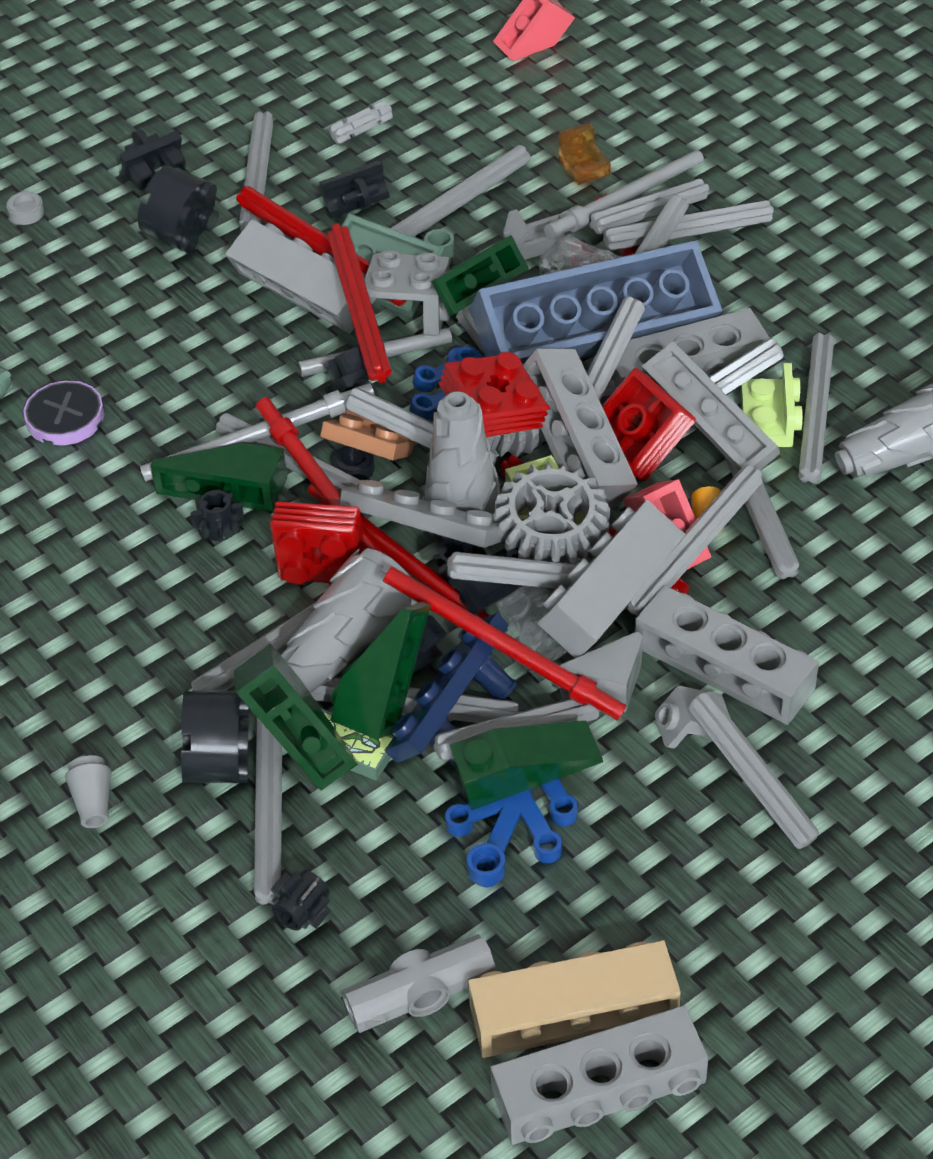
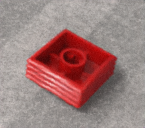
[438,352,550,437]
[602,368,696,481]
[270,502,364,585]

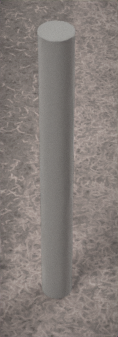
[298,328,452,377]

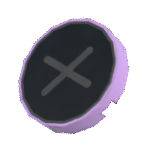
[23,380,105,446]

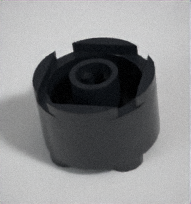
[138,166,219,254]
[181,691,249,783]

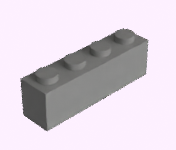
[225,219,376,334]
[537,499,686,658]

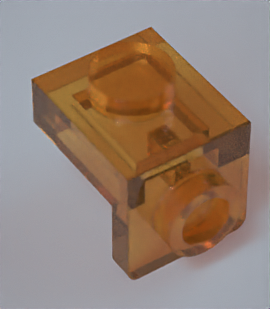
[559,123,611,185]

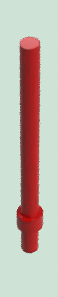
[256,397,384,554]
[308,483,490,619]
[383,566,627,721]

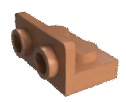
[320,408,415,460]

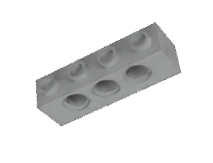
[611,308,770,387]
[523,349,638,508]
[635,585,819,725]
[490,1005,708,1145]

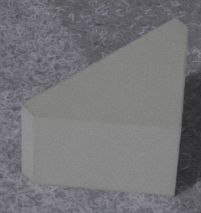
[560,631,643,713]

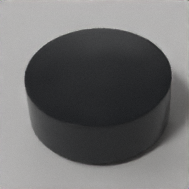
[333,446,375,480]

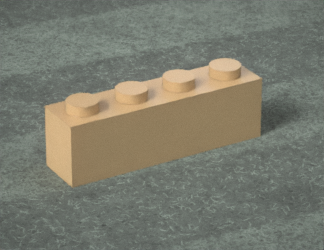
[468,940,681,1058]

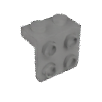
[364,250,450,336]

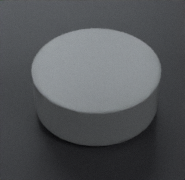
[6,192,45,225]

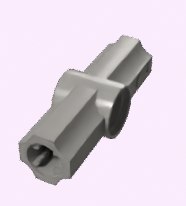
[341,934,496,1033]

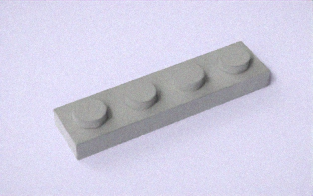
[642,341,780,470]
[340,480,502,548]

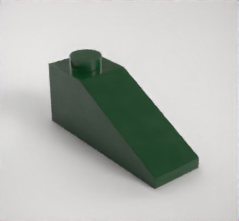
[431,235,529,316]
[150,443,288,512]
[330,601,431,740]
[234,643,358,791]
[449,720,603,810]

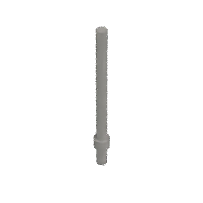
[544,150,704,239]
[140,383,375,482]

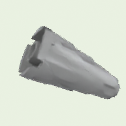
[835,383,933,478]
[422,392,501,539]
[281,548,418,693]

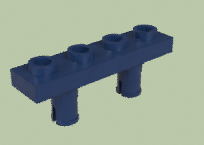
[384,613,517,766]

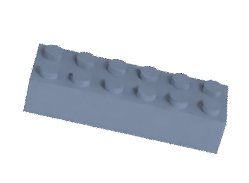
[469,240,723,365]

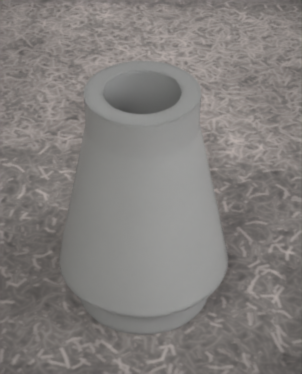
[65,755,111,828]

